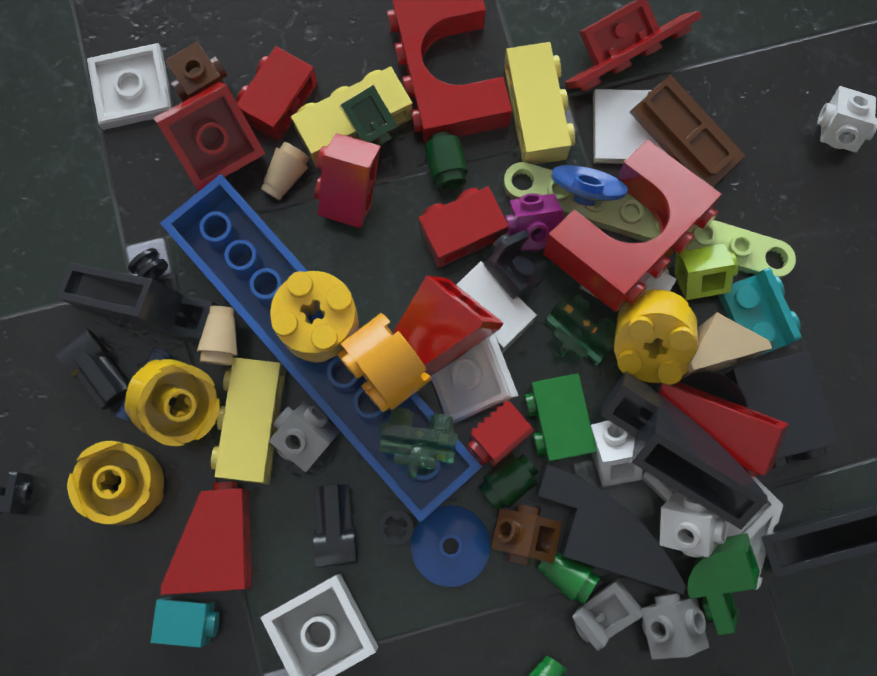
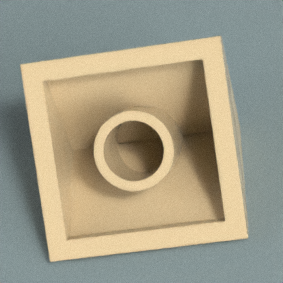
[680,313,772,381]

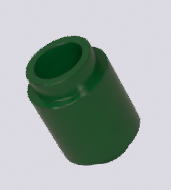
[424,131,468,191]
[478,453,538,512]

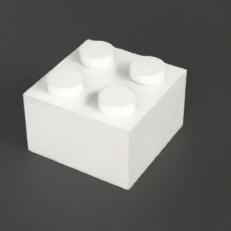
[260,573,378,676]

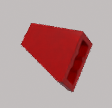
[393,275,504,376]
[161,482,252,595]

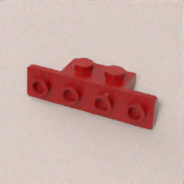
[564,0,702,92]

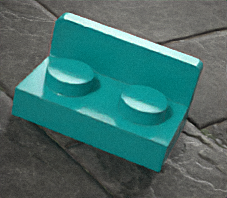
[718,267,802,359]

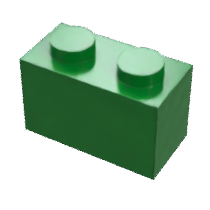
[524,373,597,464]

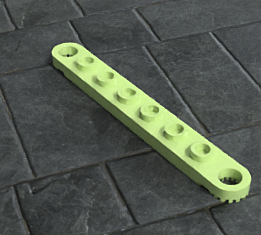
[503,162,796,278]

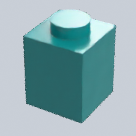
[150,597,219,648]

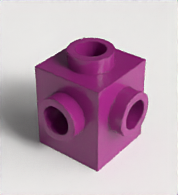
[505,193,563,252]

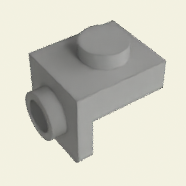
[573,578,643,651]

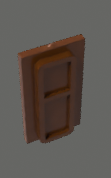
[629,75,746,187]

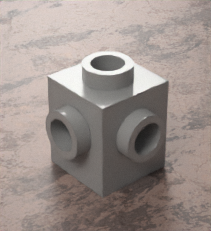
[269,401,341,473]
[640,592,709,659]

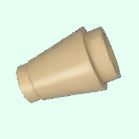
[261,142,310,201]
[197,306,238,366]

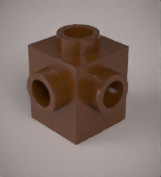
[165,41,227,102]
[491,504,562,566]

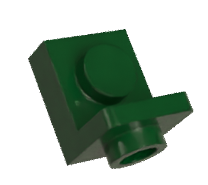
[340,85,397,146]

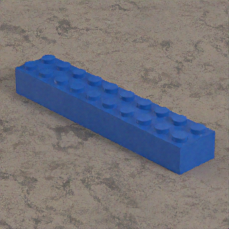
[160,174,482,523]

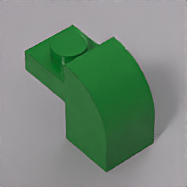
[688,533,760,635]

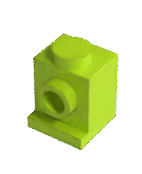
[674,244,738,300]

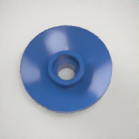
[551,165,628,206]
[411,506,490,587]

